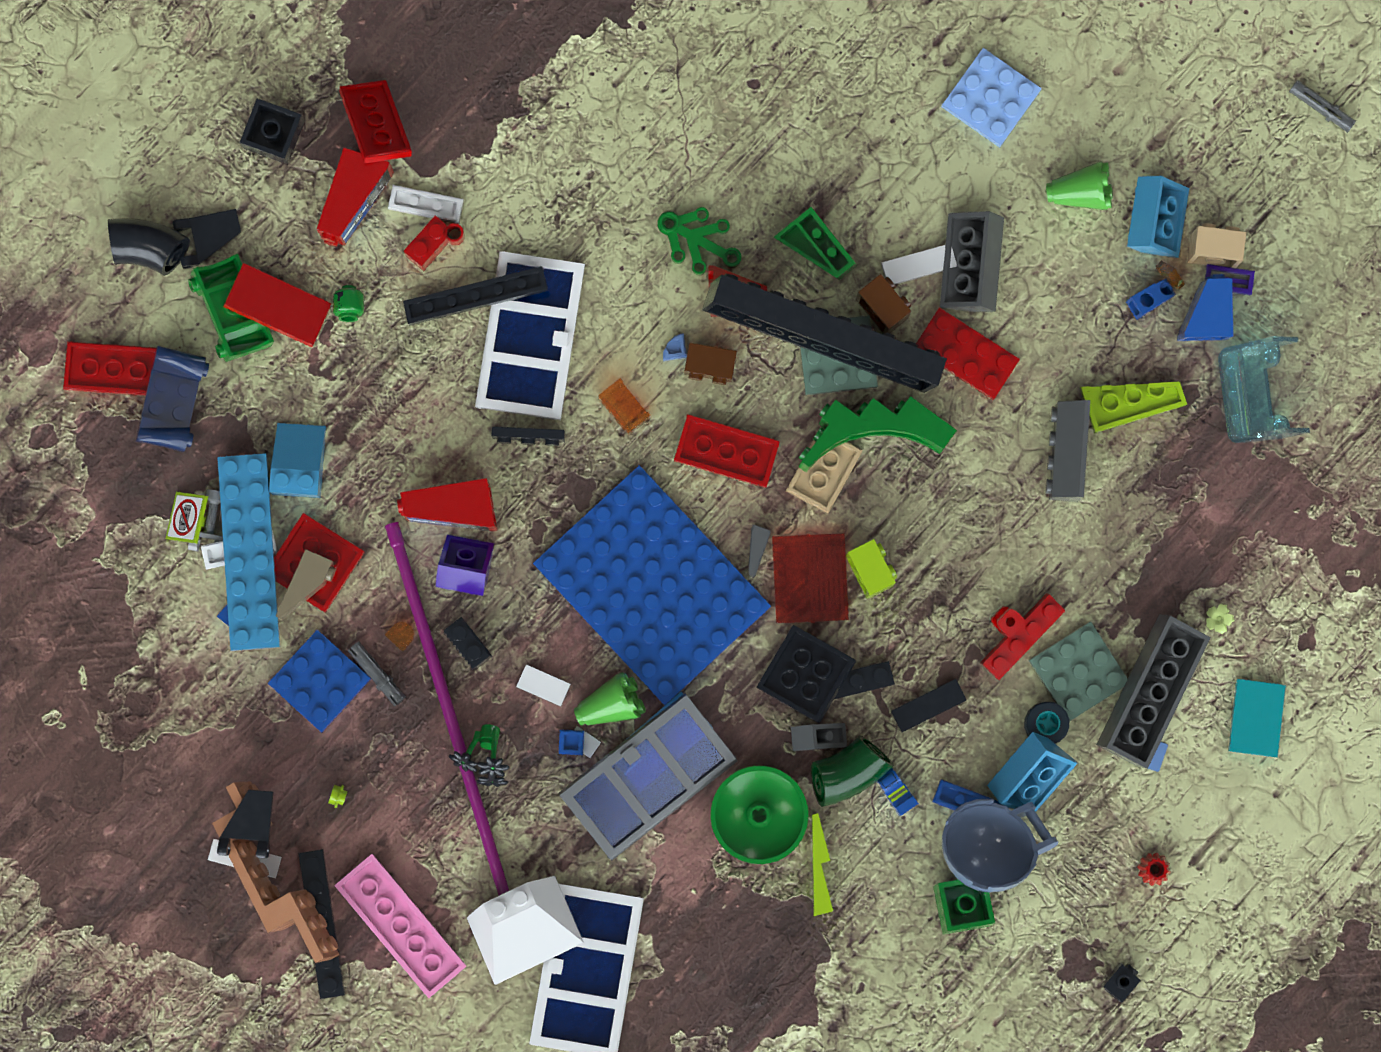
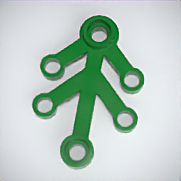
[657,207,742,276]

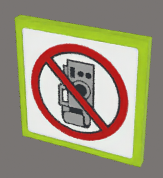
[165,492,208,544]

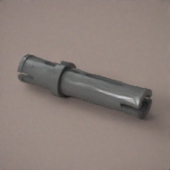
[1289,80,1356,133]
[348,641,406,707]

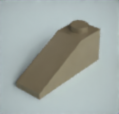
[276,550,336,620]

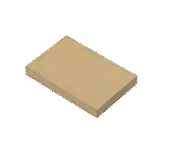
[786,427,863,514]

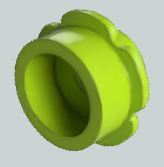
[328,785,347,808]

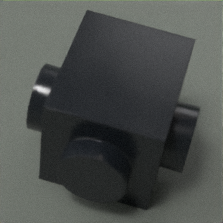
[1100,963,1141,1003]

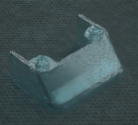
[1218,336,1310,443]

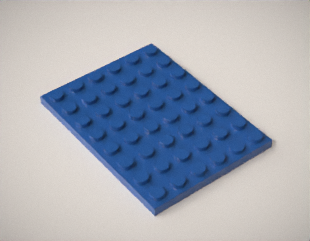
[533,465,771,705]

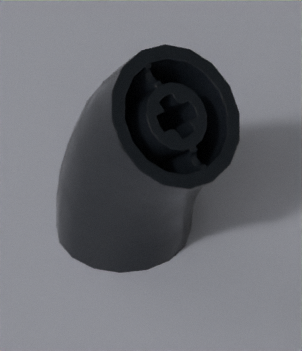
[108,218,190,276]

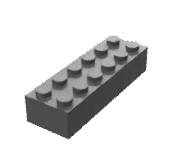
[1096,614,1211,769]

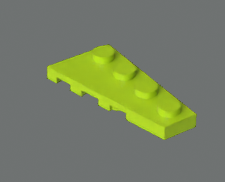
[1080,382,1187,434]

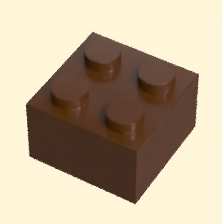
[856,274,911,333]

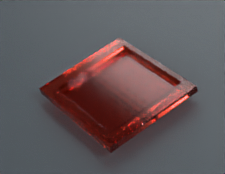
[772,533,849,624]

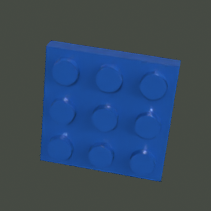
[268,630,371,733]

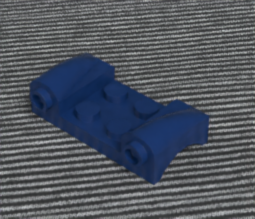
[135,346,209,452]

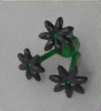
[449,724,509,787]

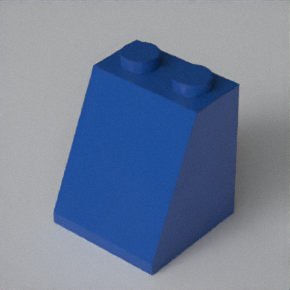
[1177,274,1233,341]

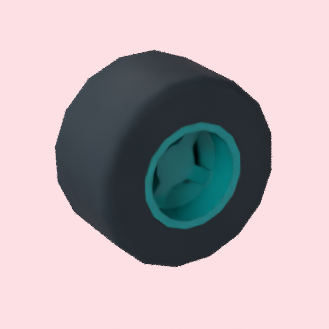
[1024,702,1070,744]

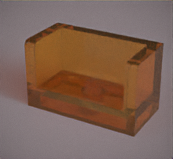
[598,378,651,436]

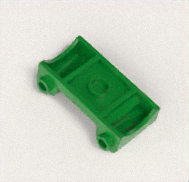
[188,254,274,362]

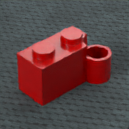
[403,215,465,272]

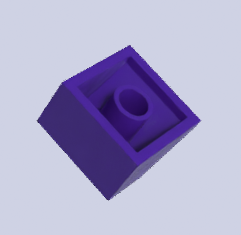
[435,535,495,596]

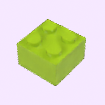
[845,539,897,599]

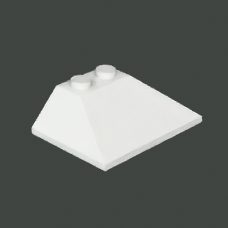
[467,876,584,985]

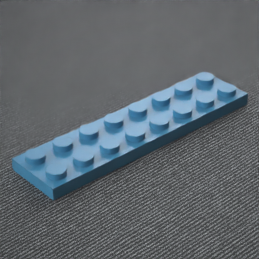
[218,453,280,651]

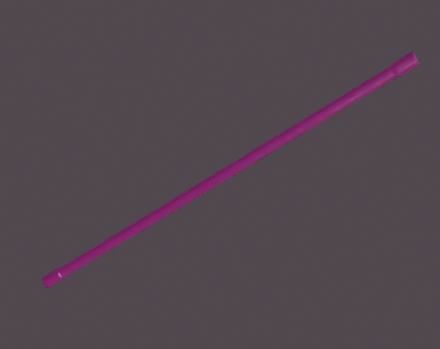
[385,522,510,896]

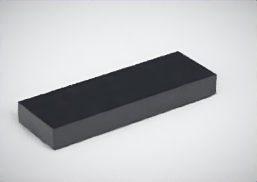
[891,679,967,733]

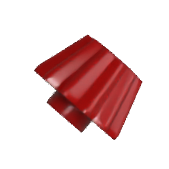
[1137,853,1171,886]

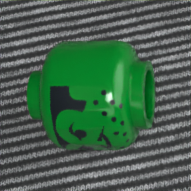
[333,285,364,322]

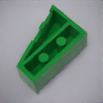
[774,207,858,280]

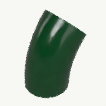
[811,735,894,807]

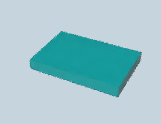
[1228,679,1286,758]

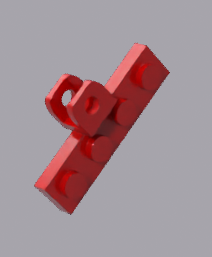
[980,593,1065,680]

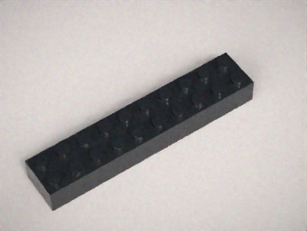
[702,273,947,393]

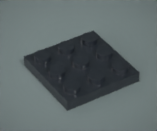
[756,625,856,724]

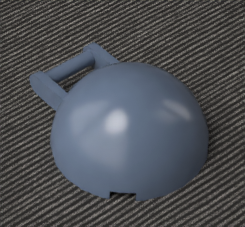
[942,799,1059,893]

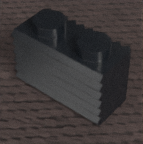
[444,617,493,670]

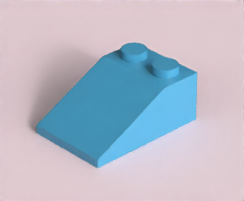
[269,423,326,498]

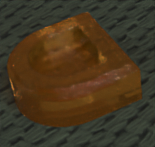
[385,622,414,652]

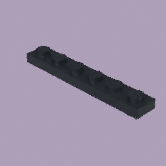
[403,266,549,325]
[298,849,345,999]

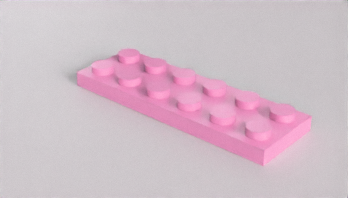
[334,854,467,998]

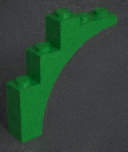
[799,396,957,472]

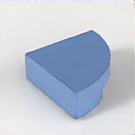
[663,333,687,361]

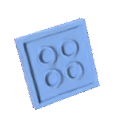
[941,48,1042,148]

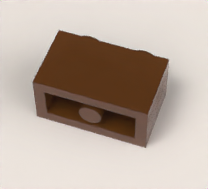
[684,343,737,385]

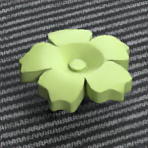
[1206,604,1235,634]

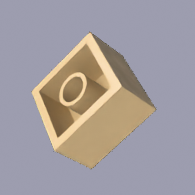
[1187,223,1246,268]

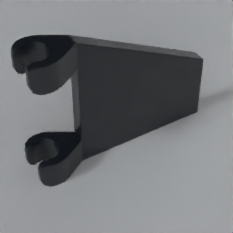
[173,209,241,269]
[217,790,274,859]

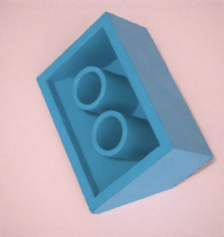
[1127,176,1189,258]
[987,732,1078,812]

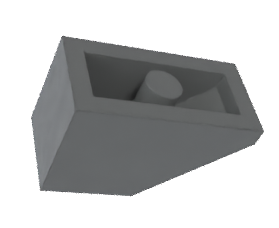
[791,723,847,751]

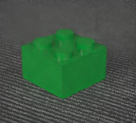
[933,880,995,935]

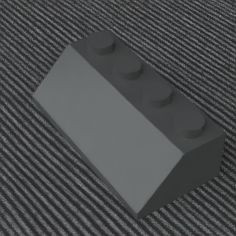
[940,211,1004,312]
[1045,400,1090,502]

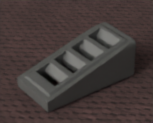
[748,525,771,578]

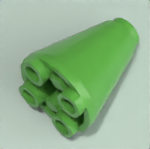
[1046,162,1113,210]
[574,672,646,725]

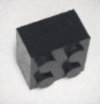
[240,98,305,165]

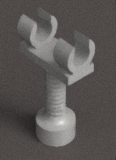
[188,489,223,552]

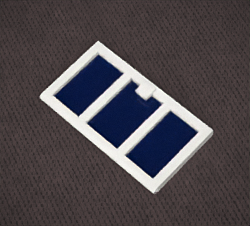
[475,251,585,420]
[529,884,644,1052]

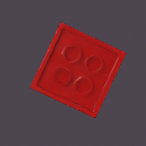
[274,513,365,613]

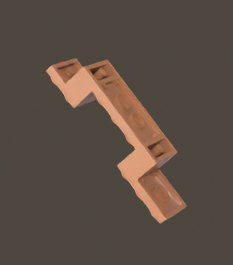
[212,781,339,963]

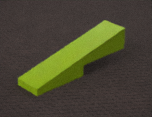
[811,813,833,916]

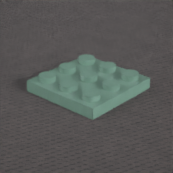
[800,315,878,395]
[1029,622,1128,721]

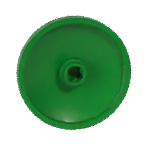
[710,766,809,864]

